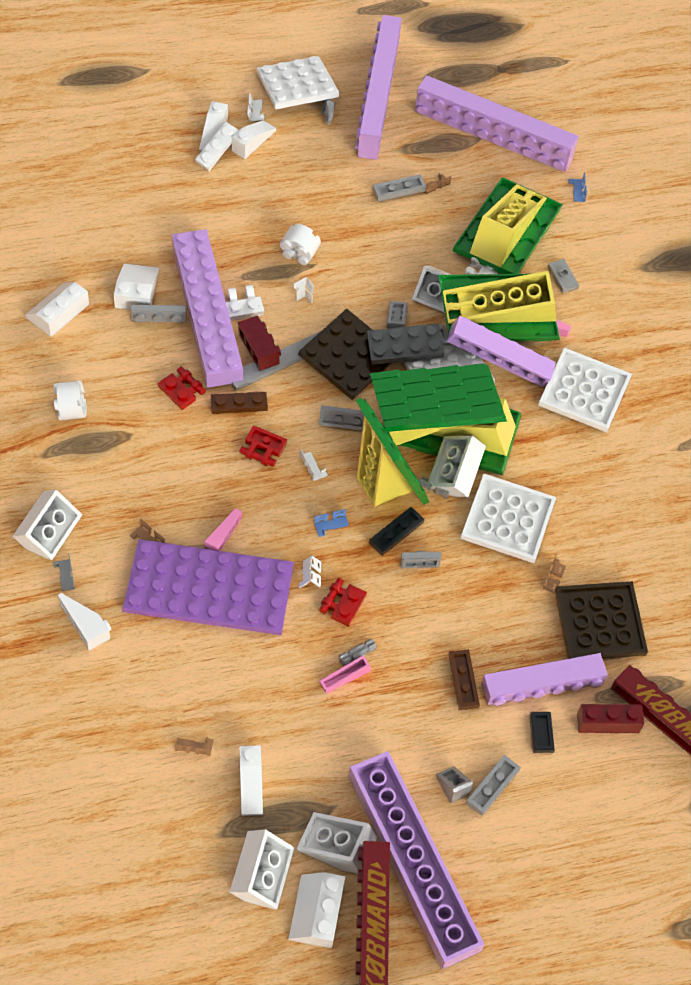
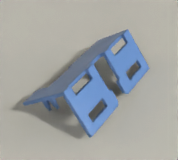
[569,172,587,202]
[314,509,349,537]

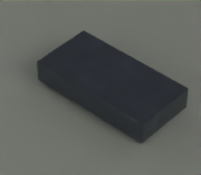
[529,712,555,753]

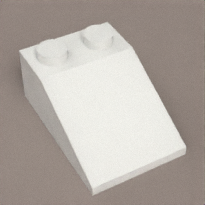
[114,264,159,310]
[297,812,377,874]

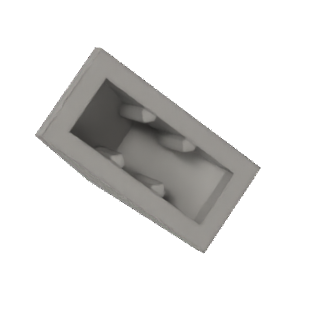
[436,766,473,803]

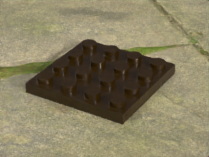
[298,308,392,400]
[555,581,648,659]

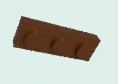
[211,392,268,414]
[448,649,480,710]

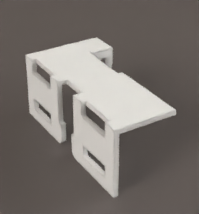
[247,93,264,122]
[294,277,314,304]
[300,449,328,481]
[299,556,321,588]

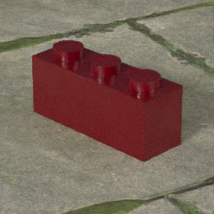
[238,316,281,371]
[577,704,644,733]

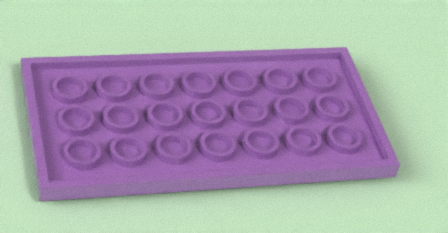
[123,539,294,635]

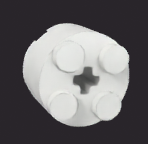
[280,224,321,265]
[54,381,87,421]

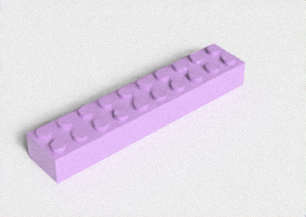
[355,15,402,160]
[415,75,579,172]
[172,229,243,388]
[348,751,485,969]

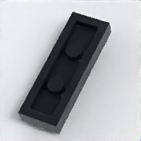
[369,507,424,556]

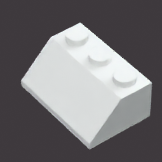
[412,265,452,313]
[25,282,89,337]
[427,436,486,497]
[12,490,82,560]
[229,830,294,909]
[288,872,345,949]

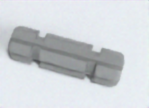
[339,639,376,665]

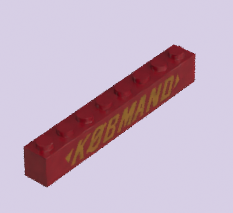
[611,665,691,755]
[355,841,390,985]

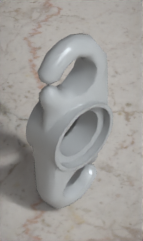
[322,99,335,125]

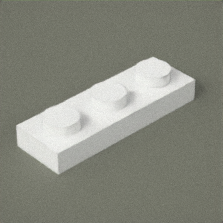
[195,121,239,171]

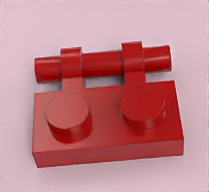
[158,366,206,410]
[239,425,287,467]
[319,578,367,627]

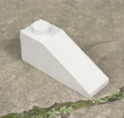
[199,101,228,152]
[232,120,276,159]
[58,593,111,650]
[239,746,263,816]

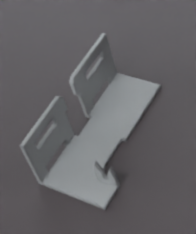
[419,477,449,499]
[53,553,75,591]

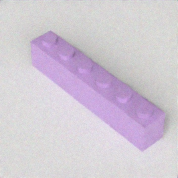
[447,316,556,387]
[482,653,608,706]

